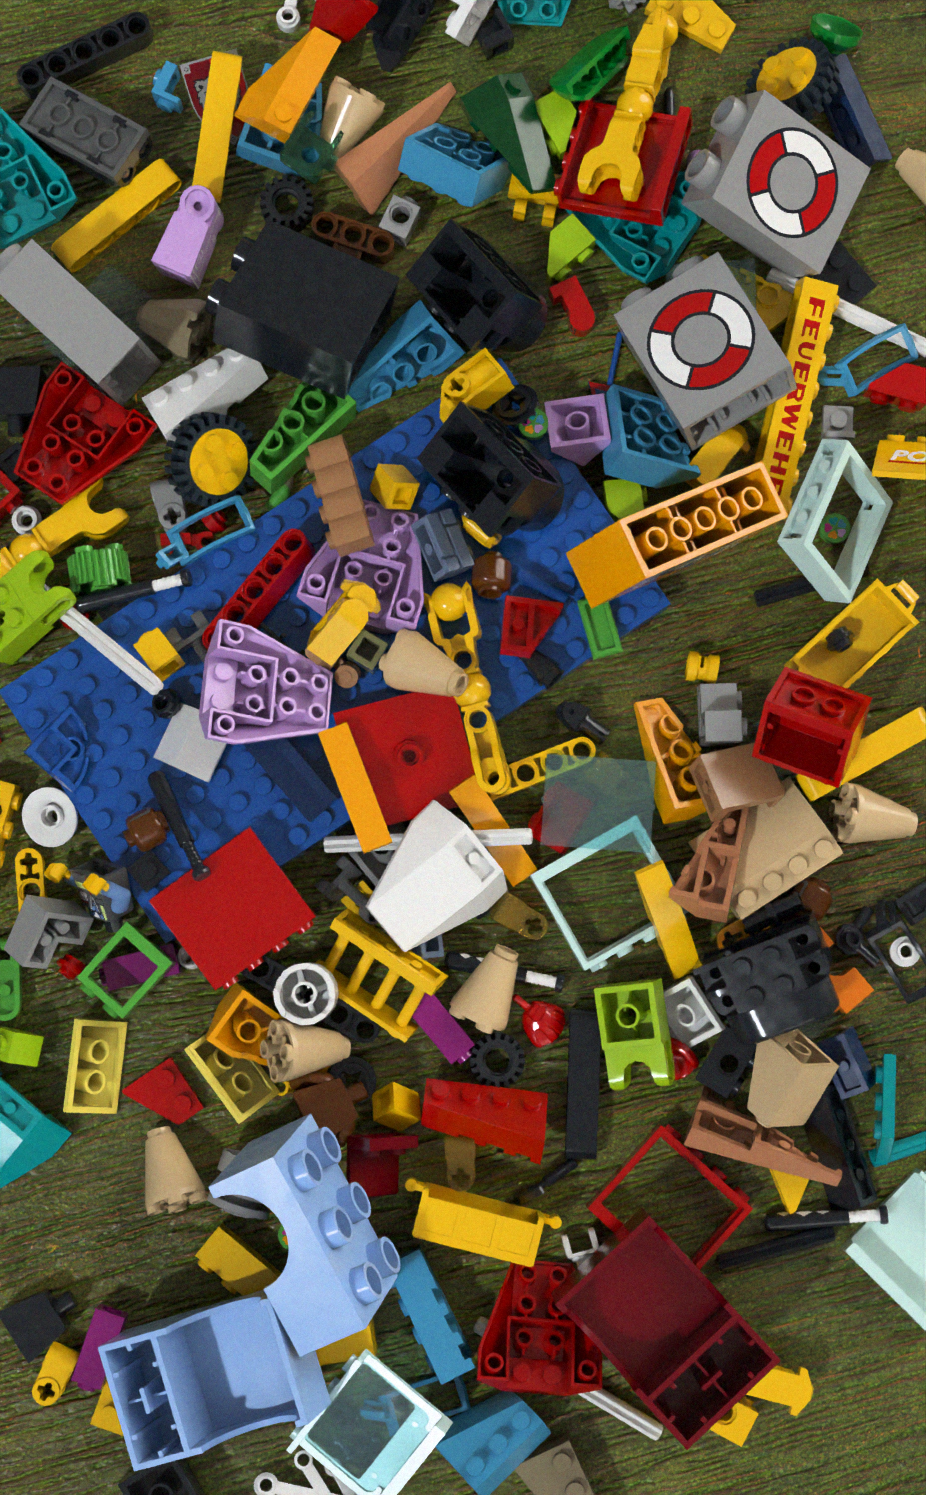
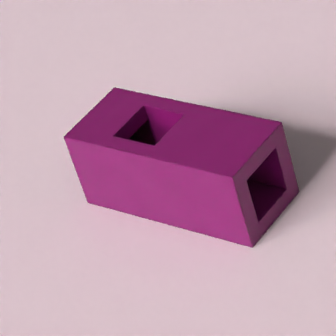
[99,943,184,991]
[412,993,475,1064]
[71,1303,129,1392]

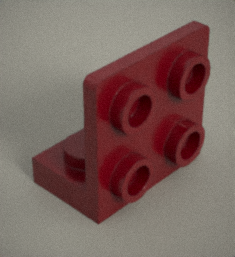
[346,1132,418,1197]

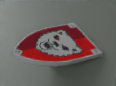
[180,48,248,145]

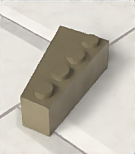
[515,1433,595,1495]

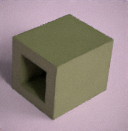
[346,629,389,675]

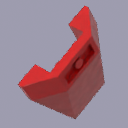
[14,361,158,506]
[477,1260,602,1396]

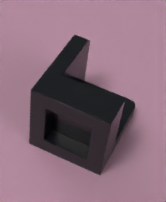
[475,7,514,60]

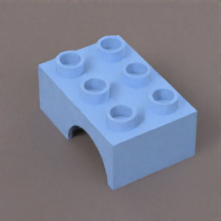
[208,1113,401,1357]
[98,1290,331,1472]

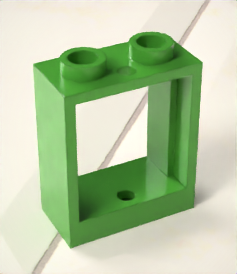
[76,922,176,1019]

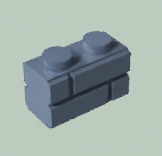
[411,508,475,582]

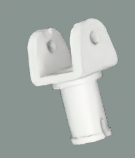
[561,1227,599,1268]

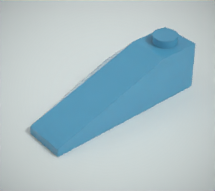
[348,300,465,412]

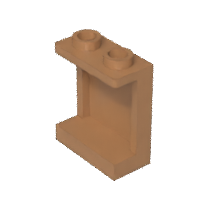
[689,743,786,822]

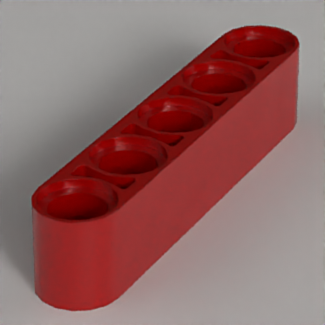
[202,529,315,649]

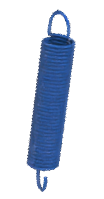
[511,564,578,608]

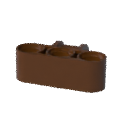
[311,211,395,264]

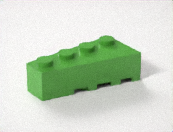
[249,381,356,495]

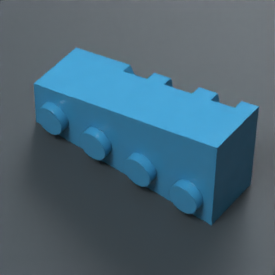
[391,1245,475,1385]

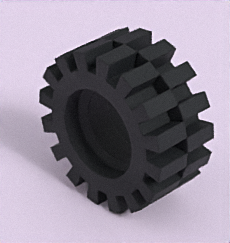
[260,175,314,232]
[470,1032,525,1087]

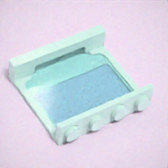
[286,1349,453,1495]

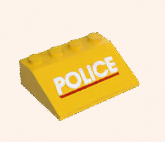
[872,434,926,480]

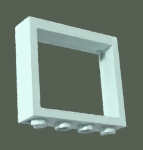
[777,439,893,603]
[530,815,688,973]

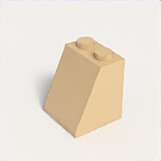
[747,1029,839,1128]

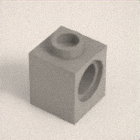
[378,195,421,247]

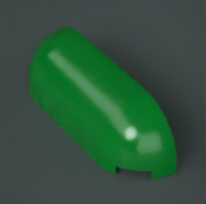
[549,26,631,102]

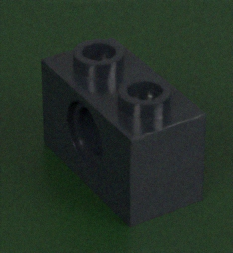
[695,1026,757,1098]

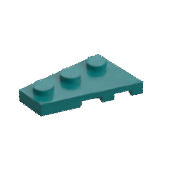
[873,1054,896,1165]

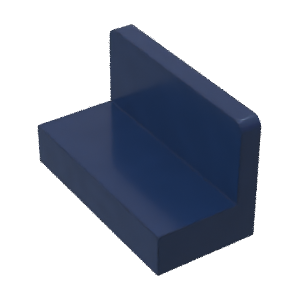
[817,1026,876,1100]

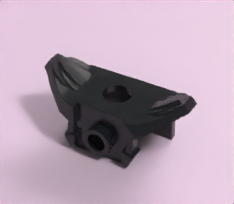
[366,0,436,72]

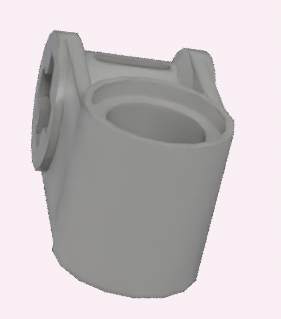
[149,478,189,533]

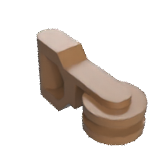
[305,649,361,688]

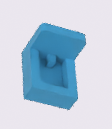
[151,60,184,114]

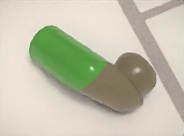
[265,476,294,510]

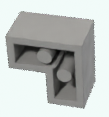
[697,683,747,747]
[4,895,94,969]

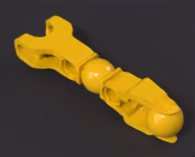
[577,5,679,202]
[0,478,130,579]
[424,581,511,795]

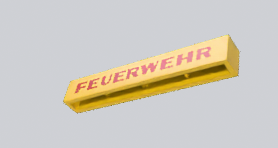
[754,276,840,515]

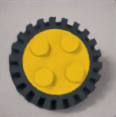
[745,37,840,122]
[164,412,258,507]

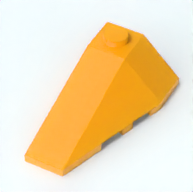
[234,27,341,145]
[634,698,706,824]
[205,982,331,1072]

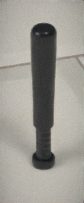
[147,771,211,881]

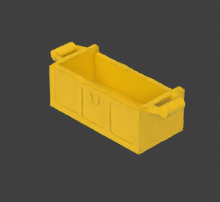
[783,578,920,688]
[405,1177,562,1267]

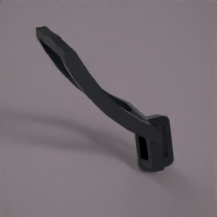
[864,899,926,1005]

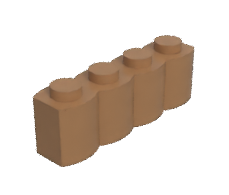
[305,434,375,557]

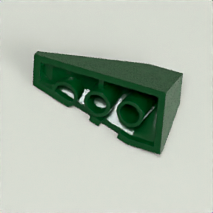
[459,73,556,194]

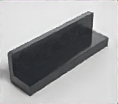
[804,1083,878,1210]

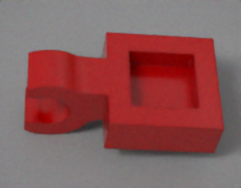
[160,531,214,555]

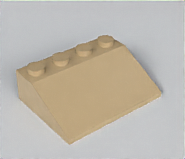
[688,777,843,920]

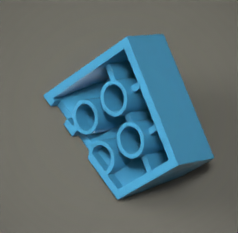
[235,62,322,178]
[398,123,512,207]
[602,384,701,489]
[435,1391,551,1495]

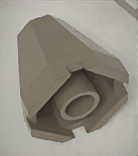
[136,299,213,365]

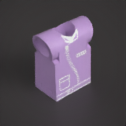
[151,185,224,290]

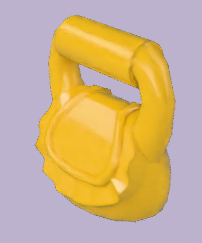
[462,515,502,549]

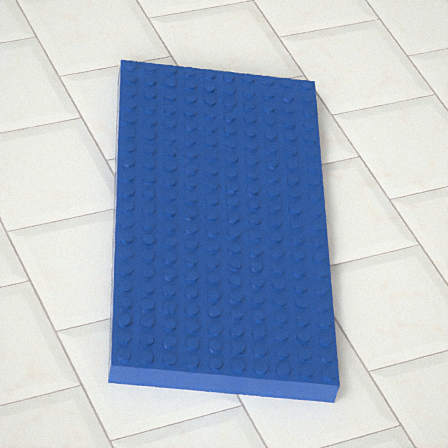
[0,358,671,944]

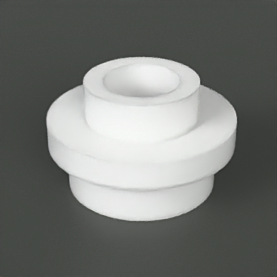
[12,505,42,535]
[889,936,920,967]

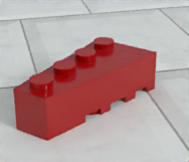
[421,1078,548,1165]

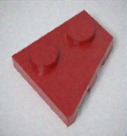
[499,595,564,658]
[121,1057,205,1125]

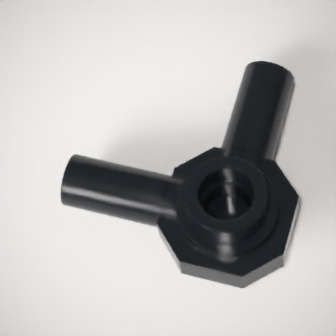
[832,906,880,968]

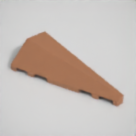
[334,82,456,218]
[669,807,749,923]
[683,1085,843,1186]

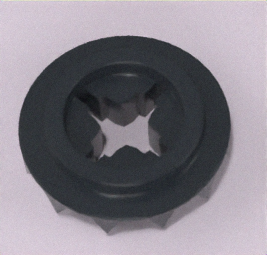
[492,384,540,429]
[329,1056,376,1106]

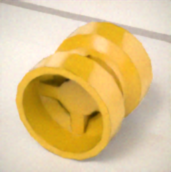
[685,651,720,684]

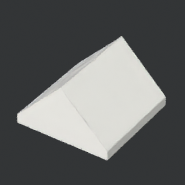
[153,703,227,783]
[664,975,725,1047]

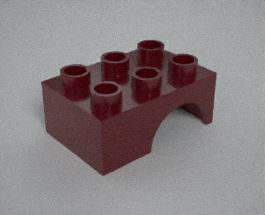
[551,1208,781,1450]

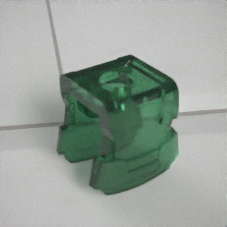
[280,110,344,184]

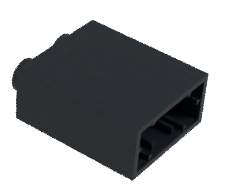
[205,220,400,400]

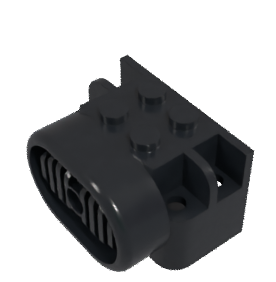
[406,219,548,352]
[417,401,564,538]
[693,911,840,1045]

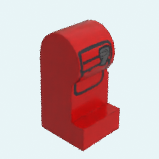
[548,275,595,337]

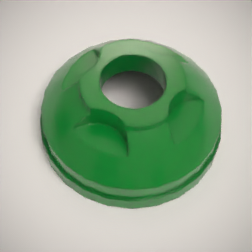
[810,13,863,54]

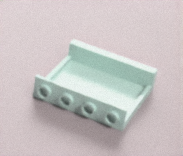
[840,1168,926,1331]

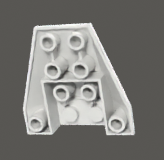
[365,800,508,952]

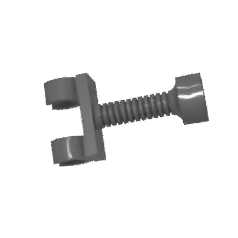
[165,609,209,664]
[314,855,378,925]

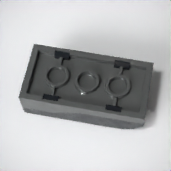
[18,77,152,187]

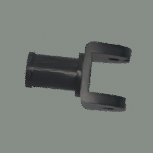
[555,702,611,745]

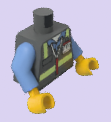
[44,858,134,933]

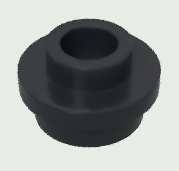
[825,626,855,653]
[152,688,181,719]

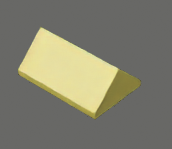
[63,1017,128,1114]
[184,1033,280,1124]

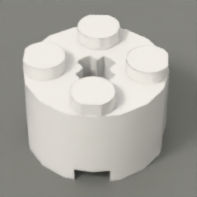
[273,962,339,1026]

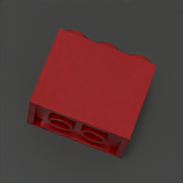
[752,667,872,788]

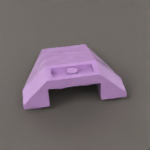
[297,499,424,634]
[199,619,333,745]

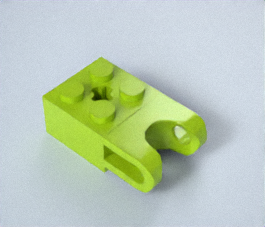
[0,550,76,665]
[594,978,675,1091]

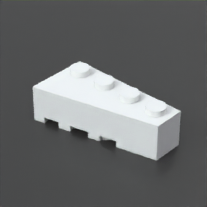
[142,348,268,449]

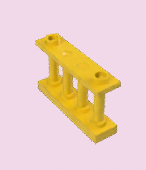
[316,908,448,1043]

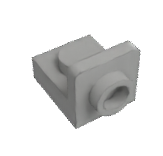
[821,405,855,443]

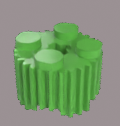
[67,543,132,596]

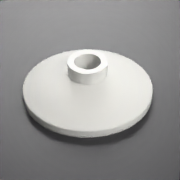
[22,787,78,847]

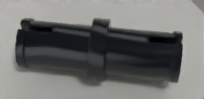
[742,891,806,935]

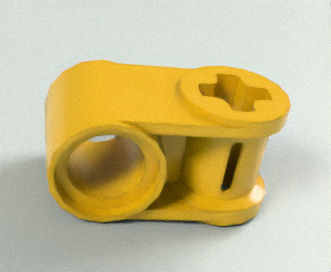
[32,1341,80,1406]

